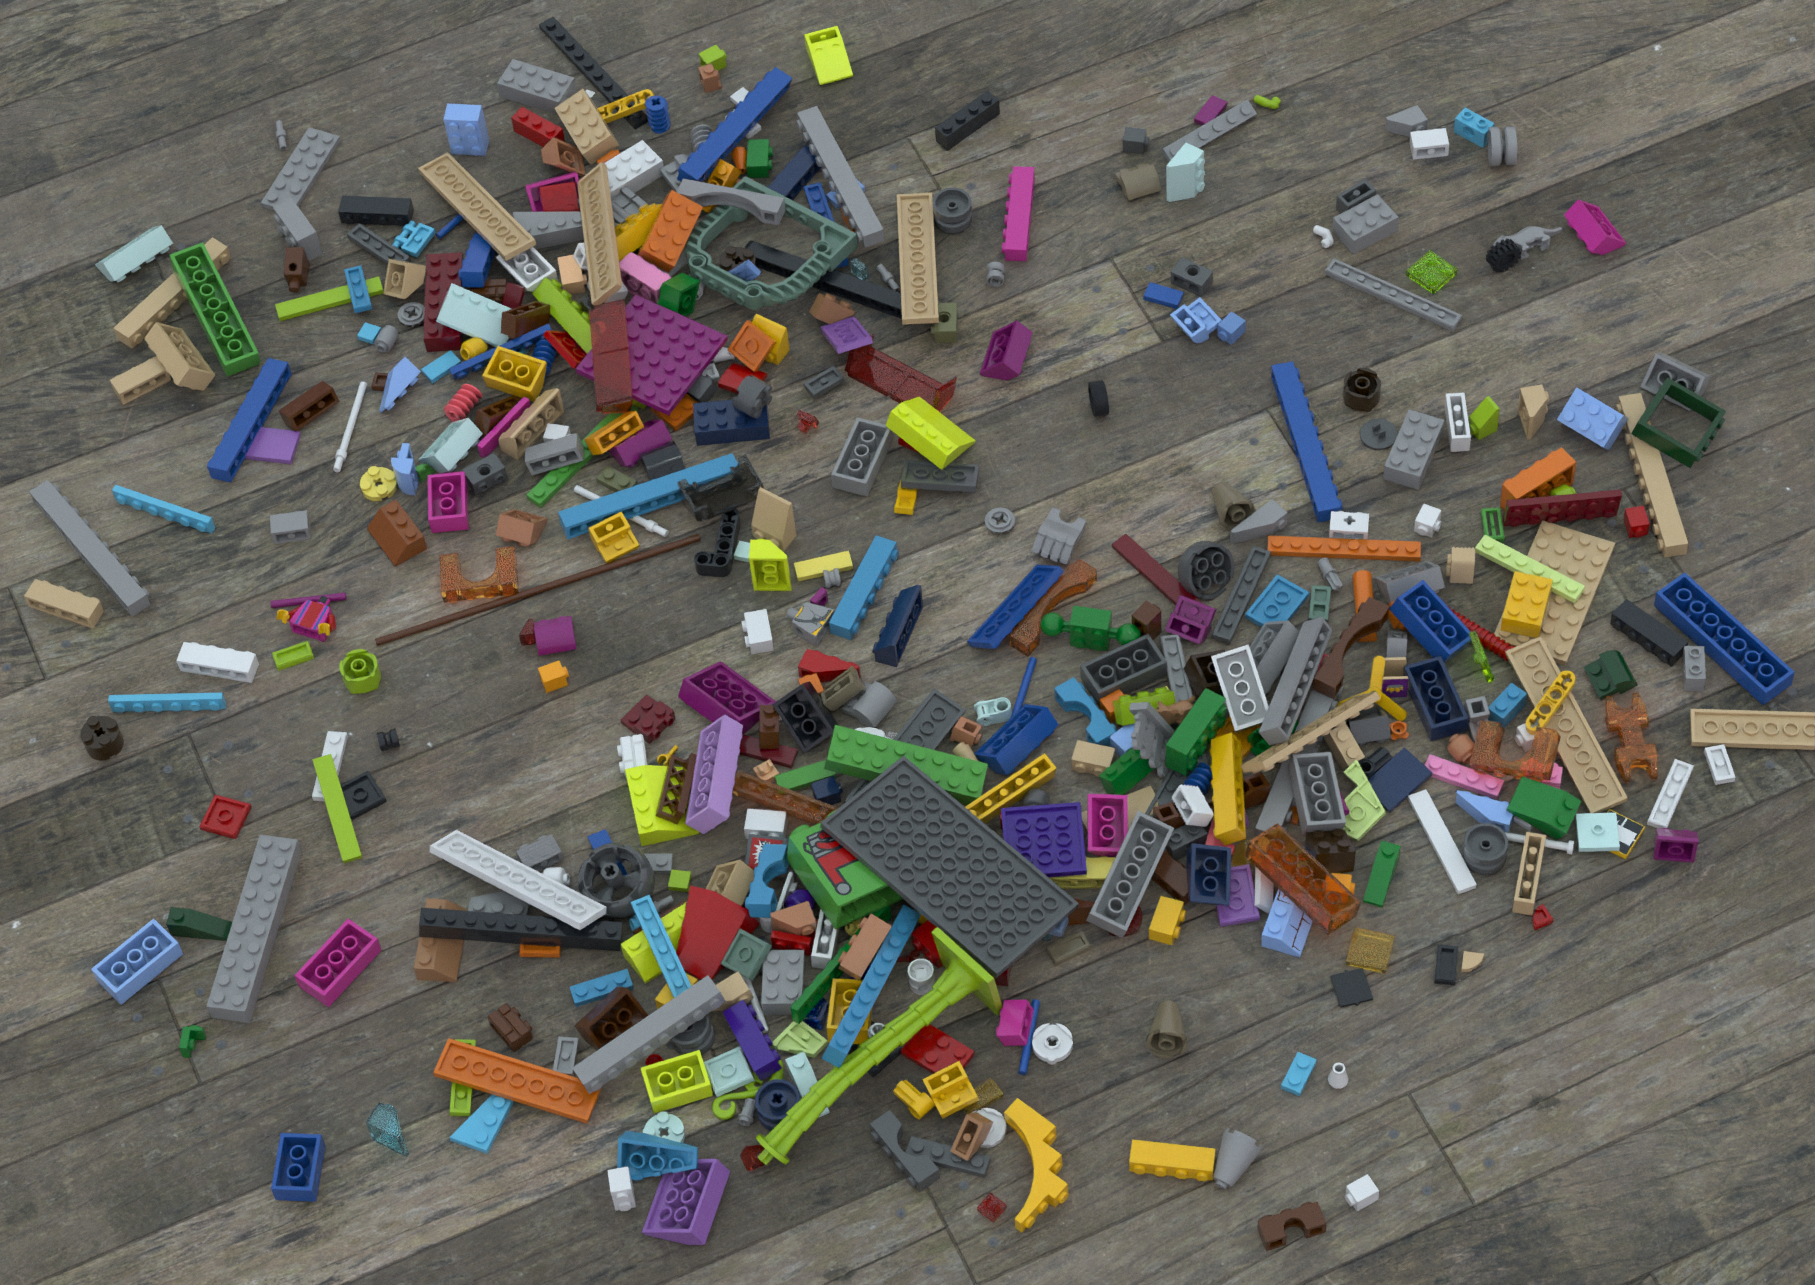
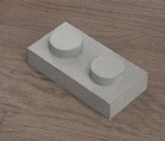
[632,853,673,874]
[553,1036,580,1077]

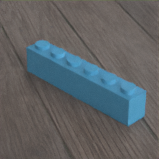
[829,535,899,640]

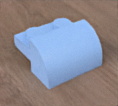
[1170,297,1222,343]
[391,443,419,496]

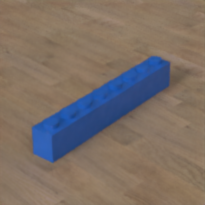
[207,358,292,483]

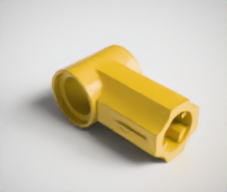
[893,1080,935,1120]

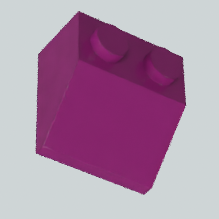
[1653,828,1698,863]

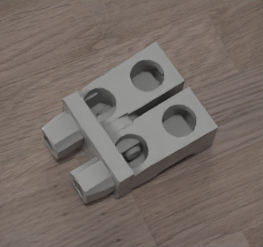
[611,186,647,226]

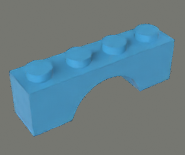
[1054,677,1117,747]
[745,844,789,918]

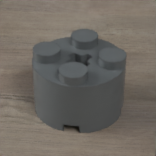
[732,375,772,419]

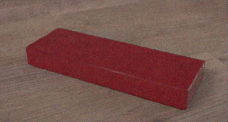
[739,735,798,768]

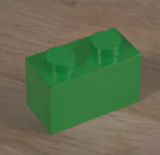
[746,139,773,178]

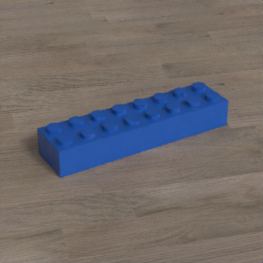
[1654,572,1795,706]

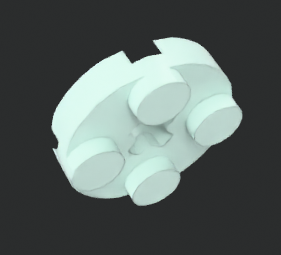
[643,1111,685,1143]

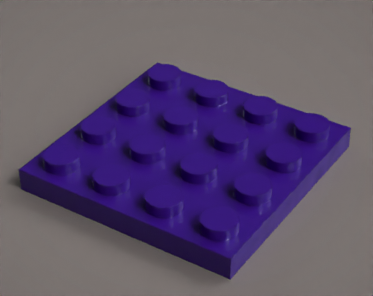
[1001,802,1087,877]

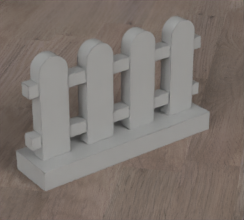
[1129,702,1175,777]

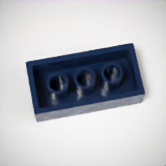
[693,400,770,446]
[1403,656,1469,741]

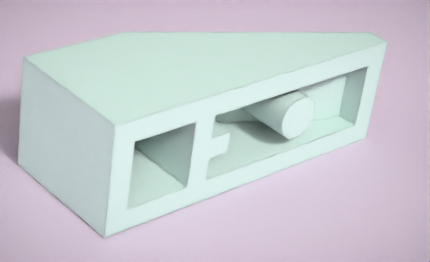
[785,1052,830,1117]

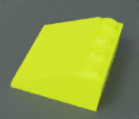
[885,396,976,470]
[625,765,699,846]

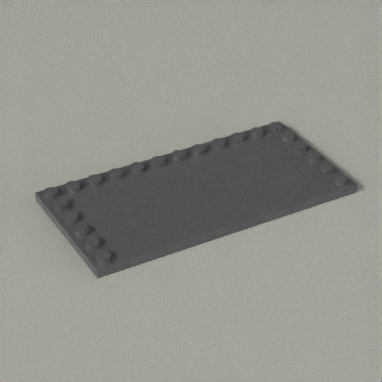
[820,756,1079,978]

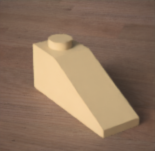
[711,972,754,1012]

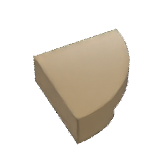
[1461,951,1484,972]

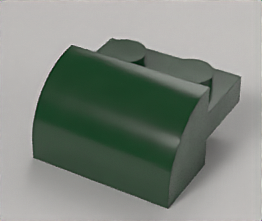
[1584,650,1638,701]

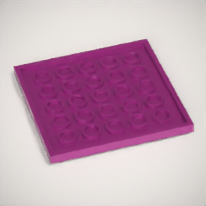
[576,294,728,416]

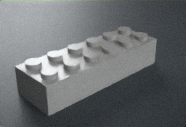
[1086,811,1174,938]

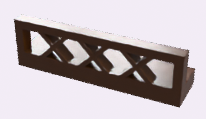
[655,753,697,824]

